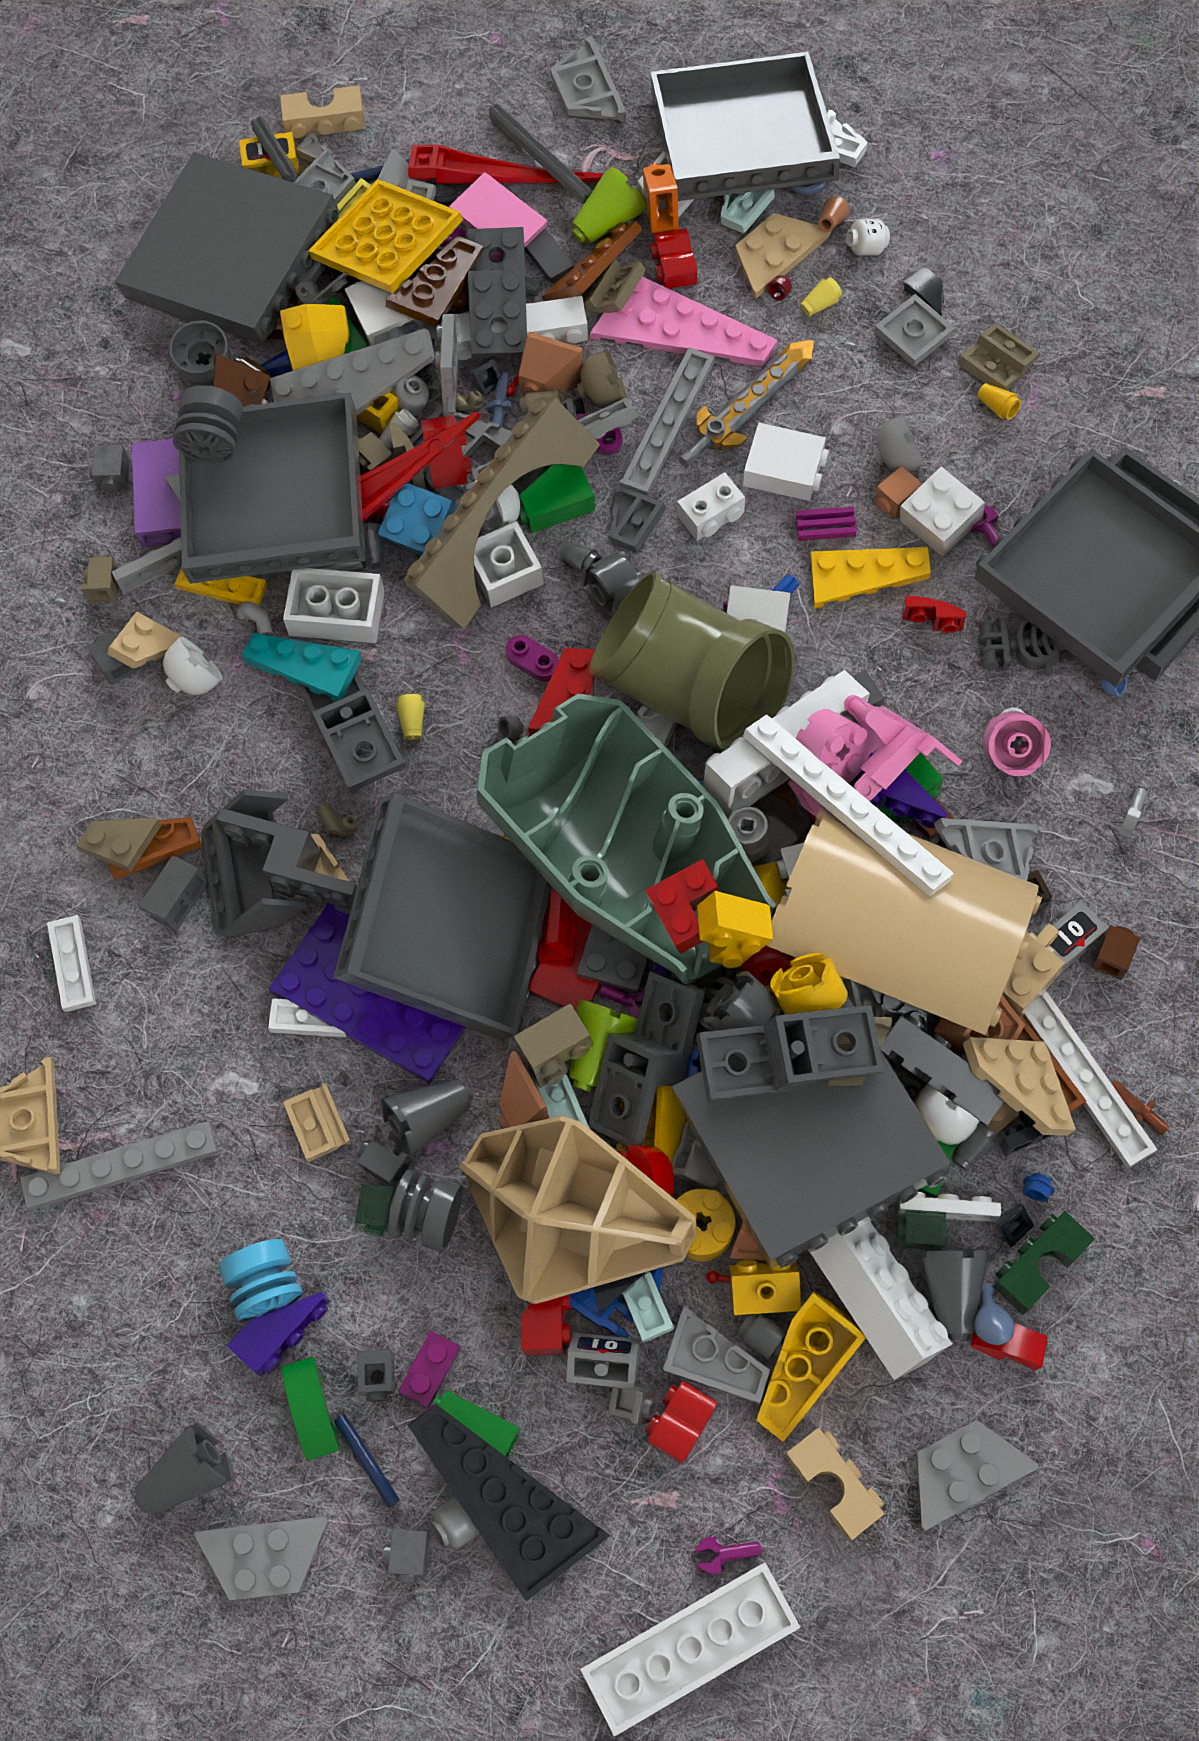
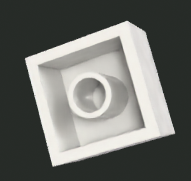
[900,466,985,557]
[474,521,544,608]

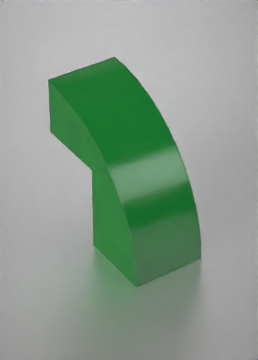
[281,1356,340,1461]

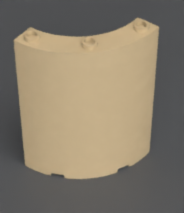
[767,805,1042,1035]

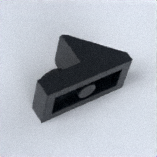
[999,1110,1054,1156]

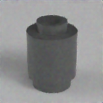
[738,1314,787,1361]

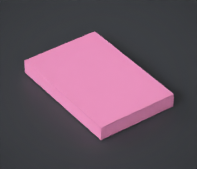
[449,172,547,255]

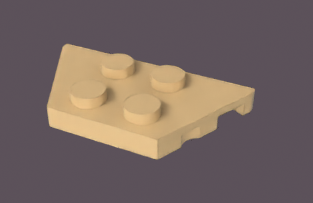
[735,213,830,299]
[0,1057,61,1174]

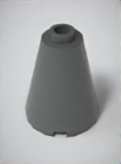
[379,1079,473,1156]
[920,1248,988,1340]
[134,1423,233,1515]

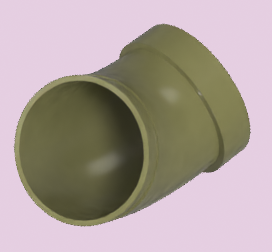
[589,571,795,752]

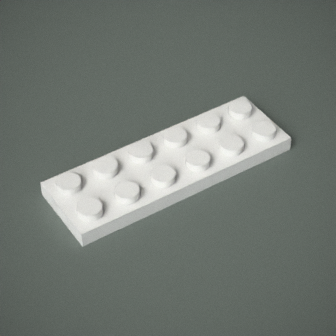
[580,1562,801,1736]

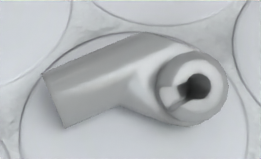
[237,602,273,636]

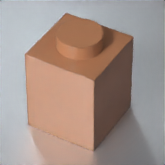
[874,466,922,519]

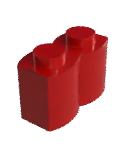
[650,228,697,289]
[645,1381,718,1465]

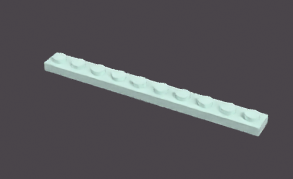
[530,1072,674,1343]

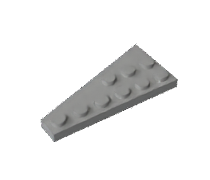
[270,328,435,415]

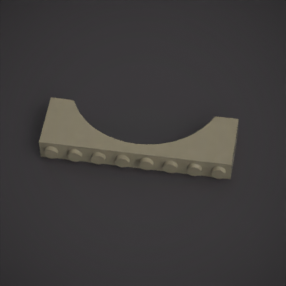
[402,396,600,629]

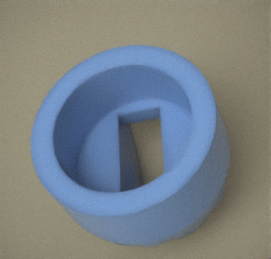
[1101,676,1127,697]

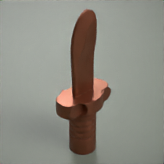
[1111,1080,1170,1136]

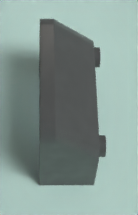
[201,789,307,937]

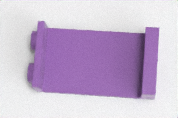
[132,438,181,548]

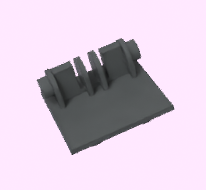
[296,272,350,305]

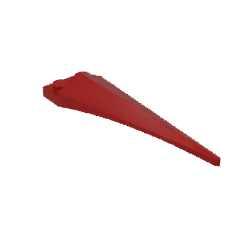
[408,145,627,184]
[360,412,481,522]

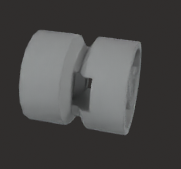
[728,807,770,861]

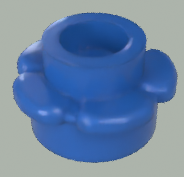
[1023,1173,1055,1202]

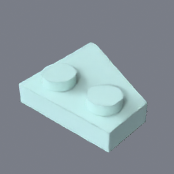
[720,189,775,234]

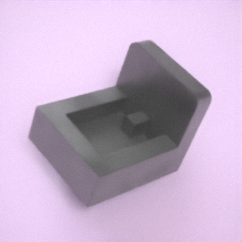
[608,1383,657,1426]

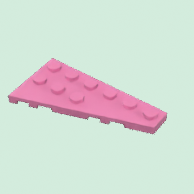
[590,277,778,367]

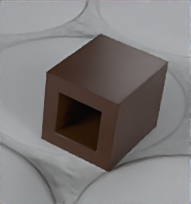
[1092,925,1141,980]

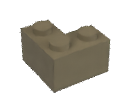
[514,1003,593,1088]

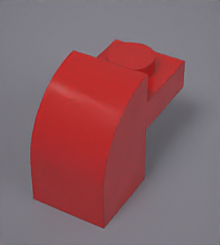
[616,1145,674,1197]

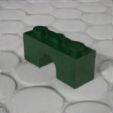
[993,1210,1095,1315]

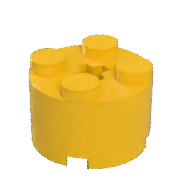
[770,953,848,1015]
[676,1189,735,1262]

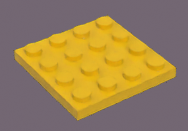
[308,179,463,294]

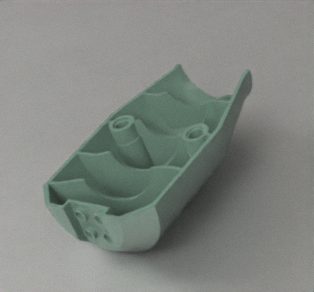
[477,693,777,984]

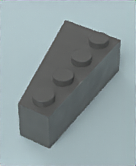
[880,1015,1004,1125]

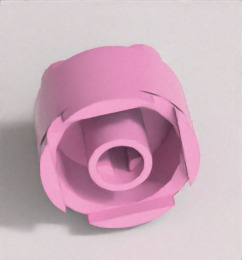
[796,709,868,779]
[983,711,1051,776]

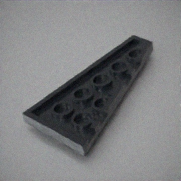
[407,1404,610,1601]

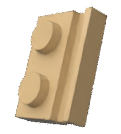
[283,1083,351,1162]

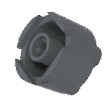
[581,550,643,620]
[704,971,782,1031]

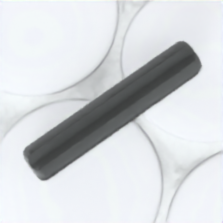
[251,117,297,181]

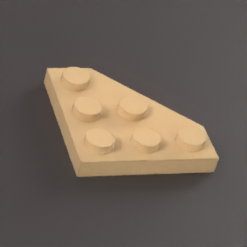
[963,1037,1076,1136]

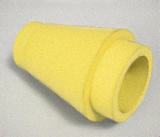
[800,277,843,317]
[395,694,425,740]

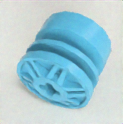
[218,1239,303,1321]

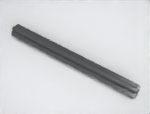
[488,104,592,204]

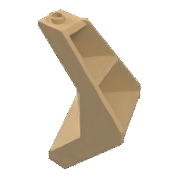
[460,1115,697,1304]

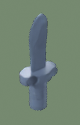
[487,371,512,428]

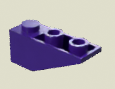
[860,753,948,829]
[227,1292,330,1377]

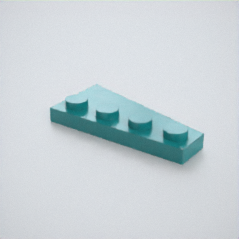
[241,633,362,702]

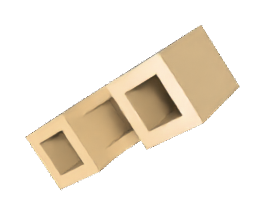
[280,85,366,138]
[785,1427,884,1542]

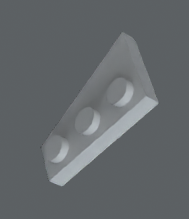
[663,1306,770,1405]

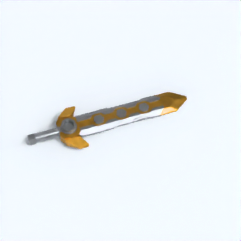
[678,340,814,468]

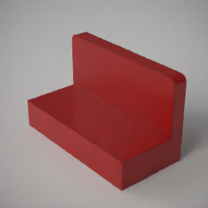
[537,889,576,963]

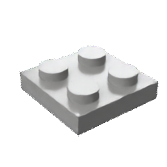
[874,294,955,367]

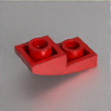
[902,596,966,633]
[970,1323,1048,1371]

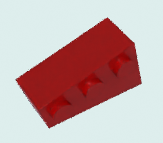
[528,648,595,737]

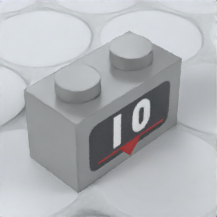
[1035,901,1108,975]
[566,1332,640,1389]

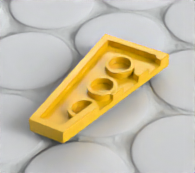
[810,547,931,609]

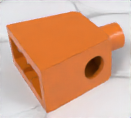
[643,163,679,233]

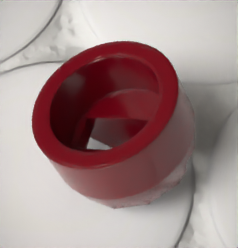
[767,275,792,301]

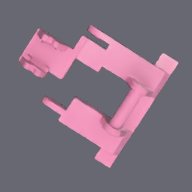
[788,695,962,817]

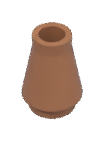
[818,196,849,232]

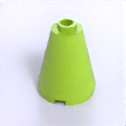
[571,167,647,244]
[569,1000,638,1092]

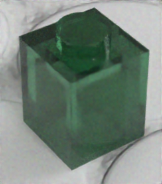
[355,1184,396,1237]
[896,1209,946,1251]

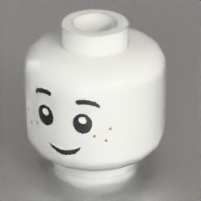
[846,218,890,256]

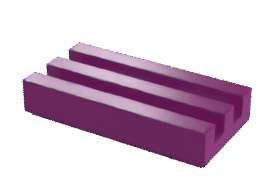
[795,506,857,541]

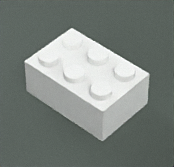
[283,568,385,643]

